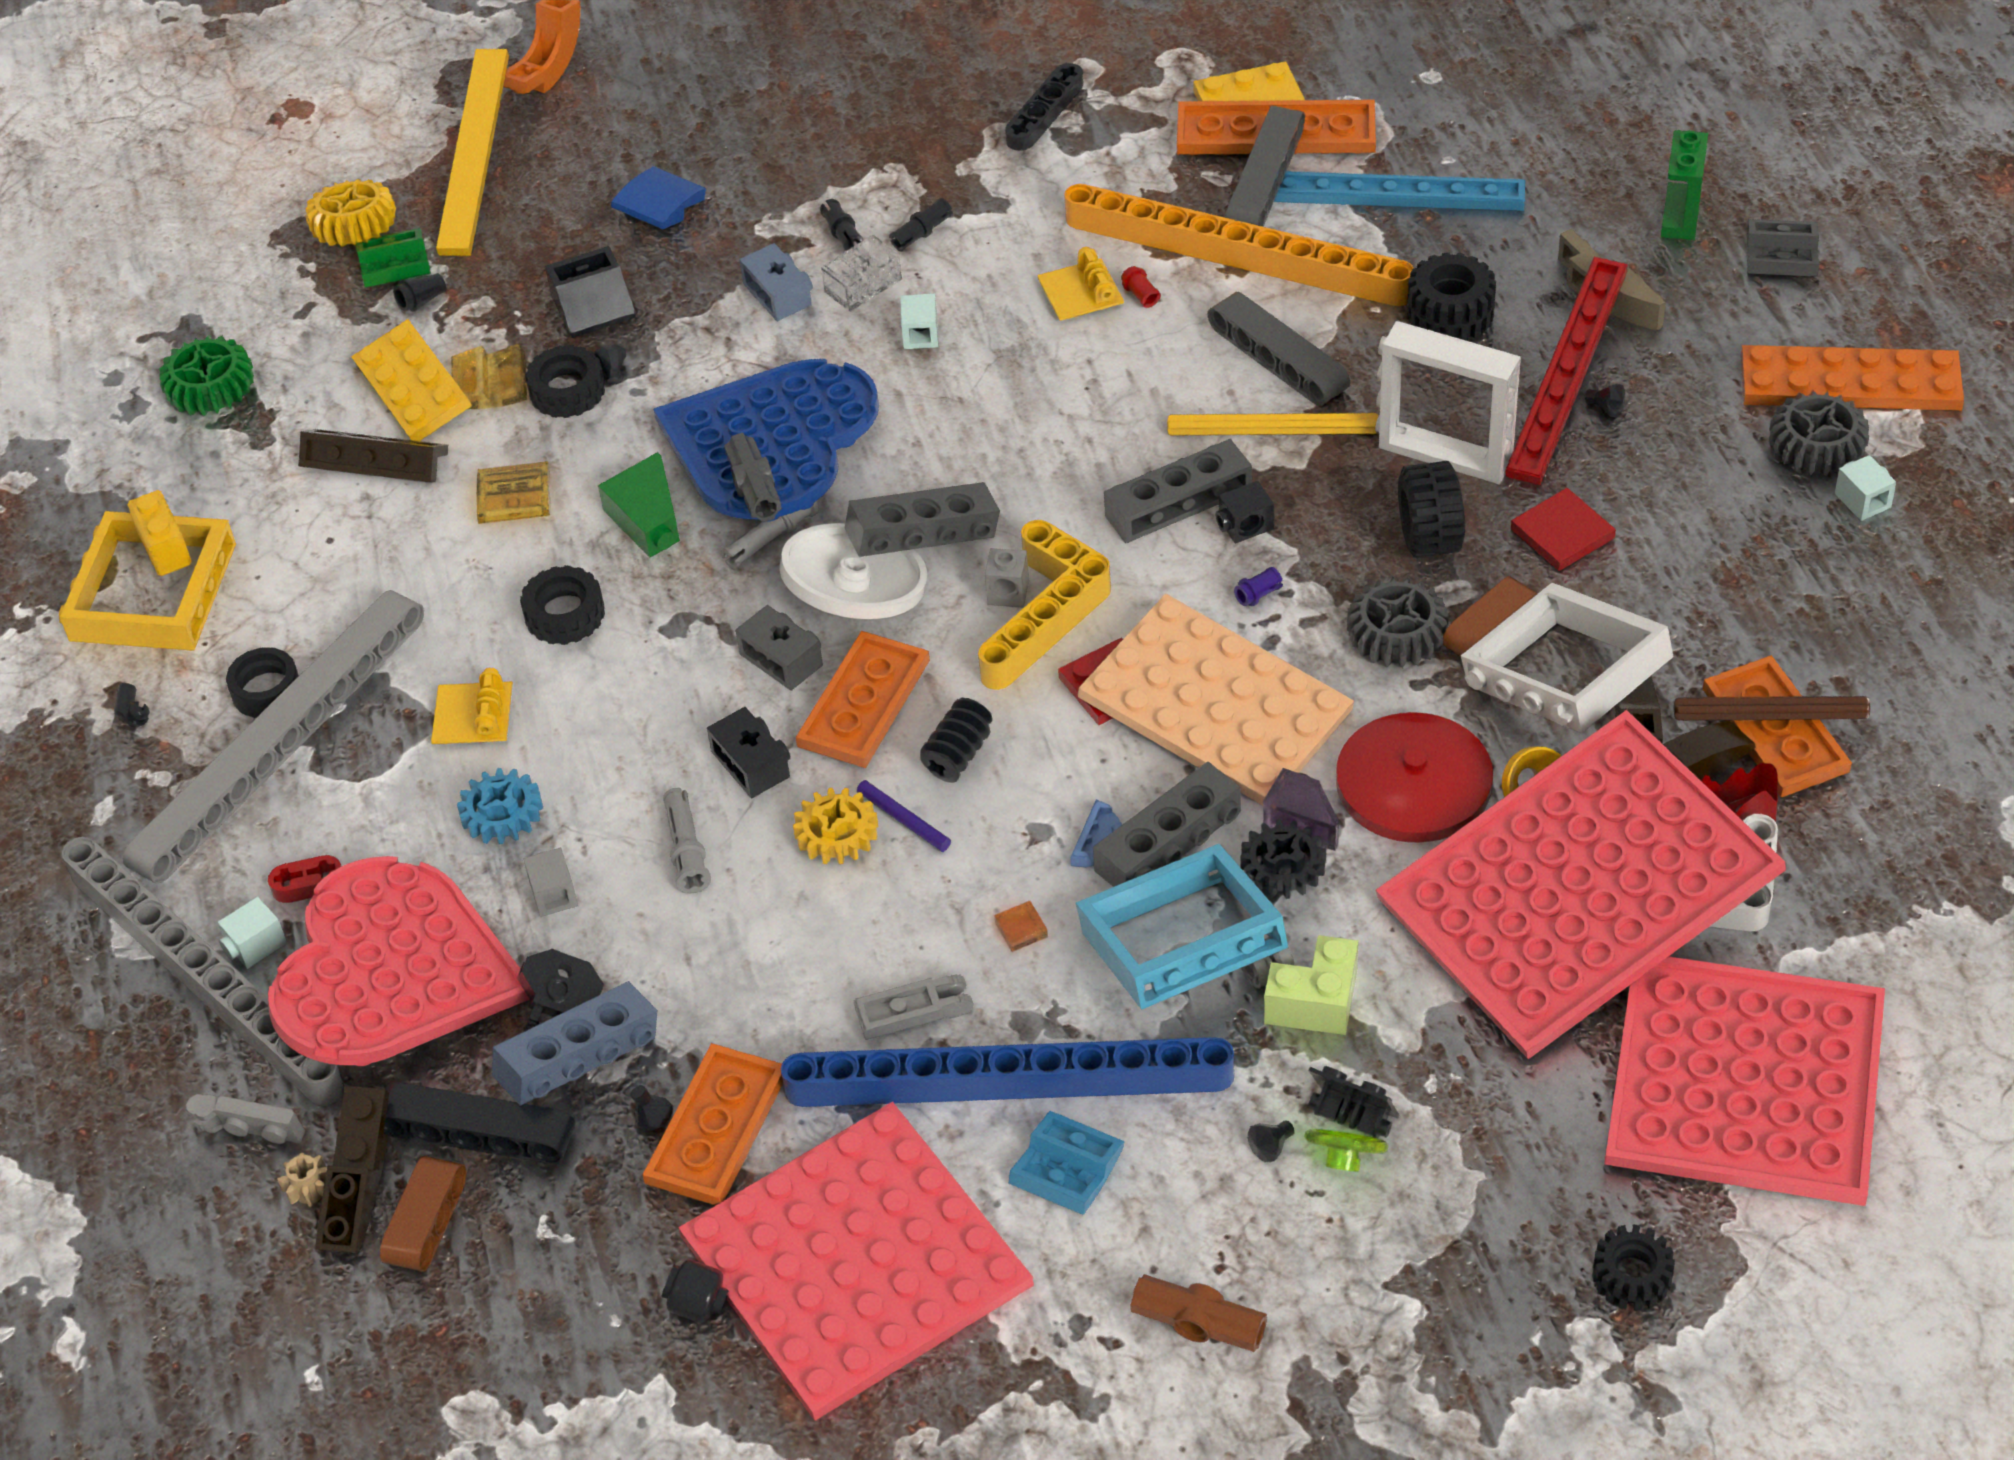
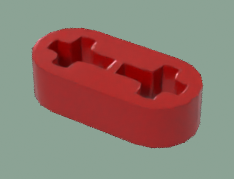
[268,855,342,903]

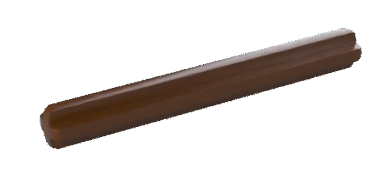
[1673,696,1871,721]

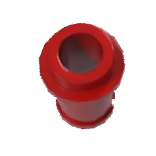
[1121,266,1161,308]

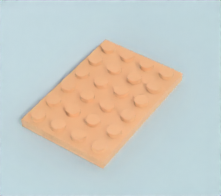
[1078,593,1354,809]

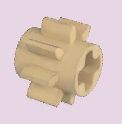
[278,1153,327,1207]

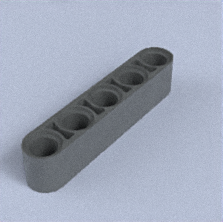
[1225,105,1305,227]
[1207,292,1350,406]

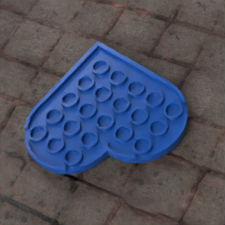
[653,359,879,522]

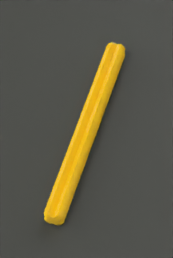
[1167,413,1379,436]

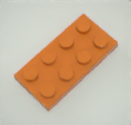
[796,631,930,768]
[1702,655,1852,798]
[642,1043,783,1206]

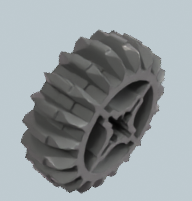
[1769,390,1870,477]
[1347,576,1449,669]

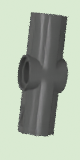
[724,433,782,522]

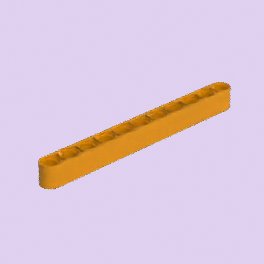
[1064,184,1413,306]

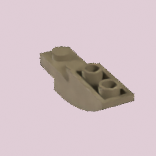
[1558,229,1666,331]

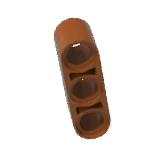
[1443,576,1538,657]
[380,1156,467,1272]

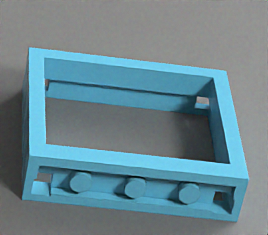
[1076,844,1288,1010]

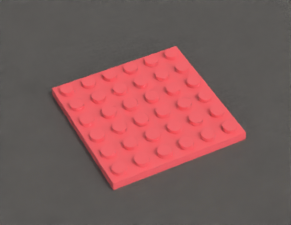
[1604,956,1885,1206]
[678,1101,1034,1421]

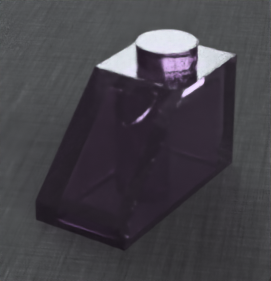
[1263,768,1339,851]

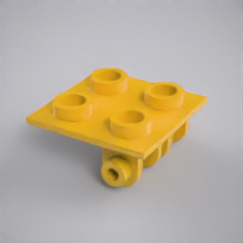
[1037,247,1124,321]
[431,667,513,744]

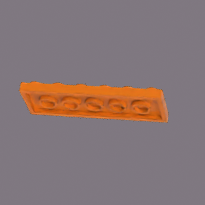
[1177,100,1376,155]
[1741,345,1964,411]

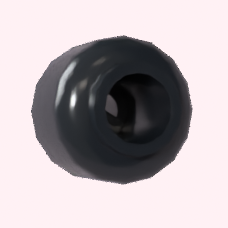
[661,1259,729,1323]

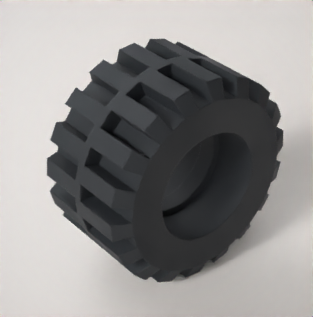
[1407,252,1496,341]
[1398,461,1465,558]

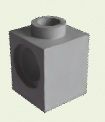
[985,548,1029,608]
[523,847,578,917]

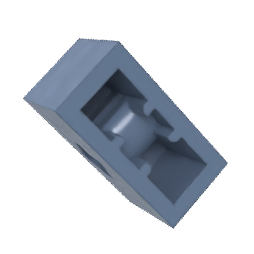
[739,243,813,321]

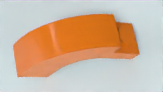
[503,0,580,94]

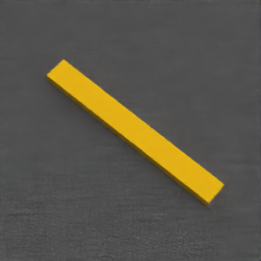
[436,49,509,256]

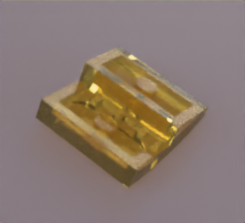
[451,343,527,409]
[477,461,551,524]

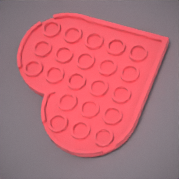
[268,856,530,1066]

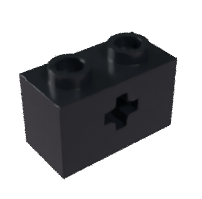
[707,707,791,799]

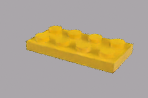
[351,319,472,441]

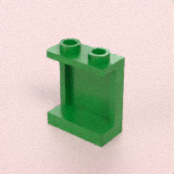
[1661,130,1708,240]

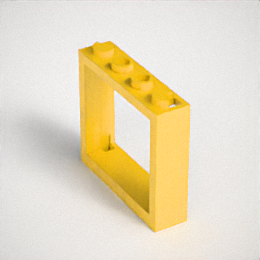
[59,511,236,651]

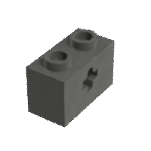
[735,605,823,691]

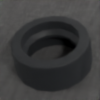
[226,647,299,718]

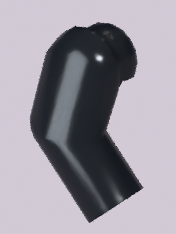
[114,683,150,727]

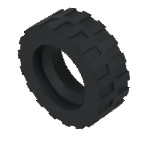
[525,345,605,418]
[520,565,605,645]

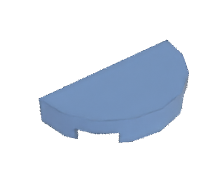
[1070,799,1122,867]

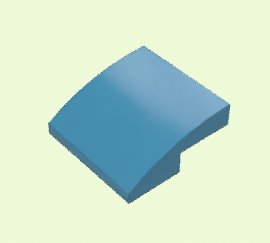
[1008,1111,1124,1215]

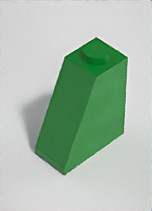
[598,452,680,558]

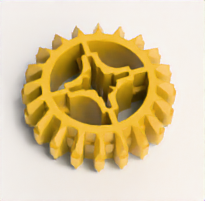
[305,179,396,247]

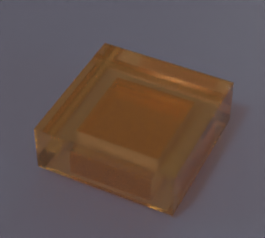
[994,901,1048,952]

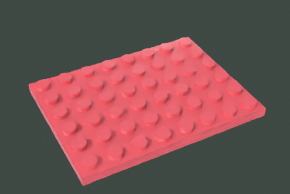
[1376,710,1786,1059]

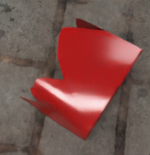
[1701,763,1778,822]

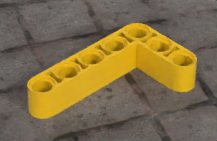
[978,520,1111,690]

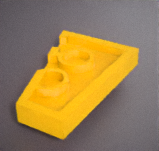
[1193,61,1305,101]

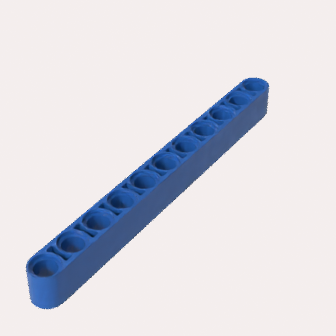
[781,1037,1234,1107]

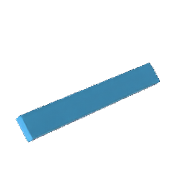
[1274,171,1525,211]

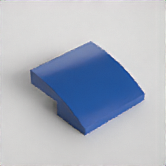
[611,167,706,229]

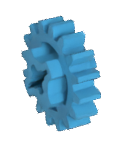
[457,768,543,844]

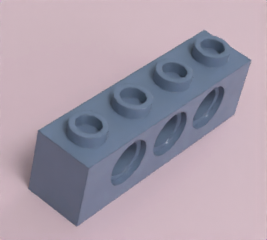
[492,981,658,1106]

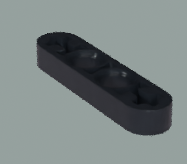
[1005,63,1084,151]

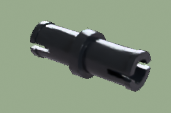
[889,198,953,252]
[820,199,864,253]

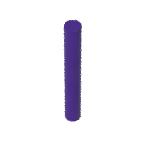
[857,780,951,852]

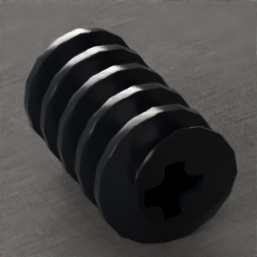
[920,698,993,783]

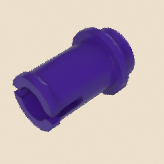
[1234,567,1283,606]

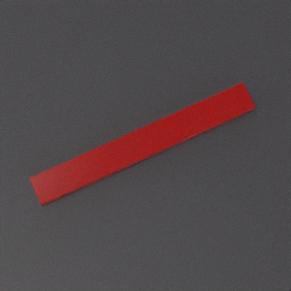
[1506,256,1628,485]

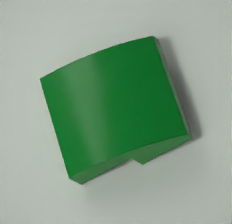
[356,228,431,288]

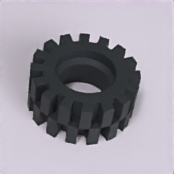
[1592,1224,1675,1311]

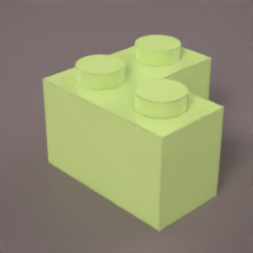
[1264,935,1359,1035]

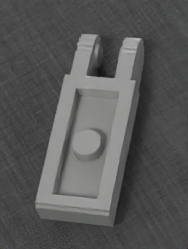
[854,974,974,1040]
[185,1093,305,1144]

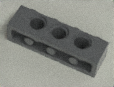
[1104,439,1252,543]
[844,482,1000,557]
[1093,761,1241,887]

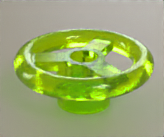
[1304,1129,1389,1172]

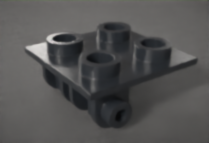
[1308,1066,1400,1139]

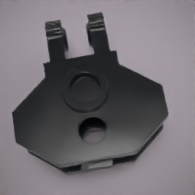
[517,949,604,1032]

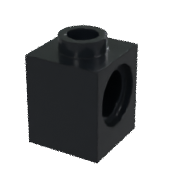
[1215,481,1274,544]

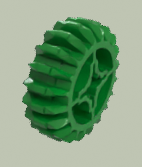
[159,335,254,416]

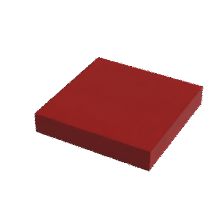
[1511,488,1616,571]

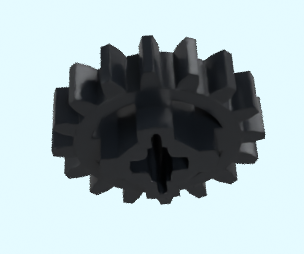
[1240,819,1326,899]

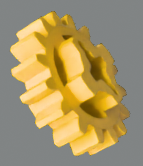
[793,788,879,865]

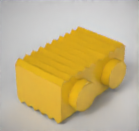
[127,490,192,576]

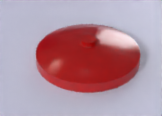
[1336,712,1493,843]

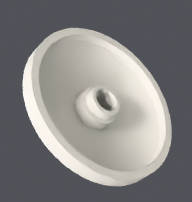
[780,523,928,619]

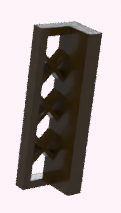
[298,429,448,483]

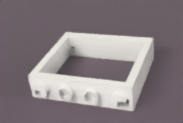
[1375,321,1521,484]
[1461,583,1673,733]

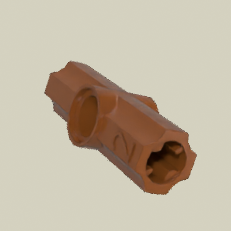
[1130,1274,1267,1352]

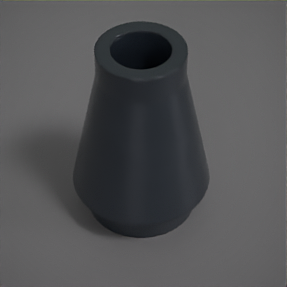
[393,273,446,312]

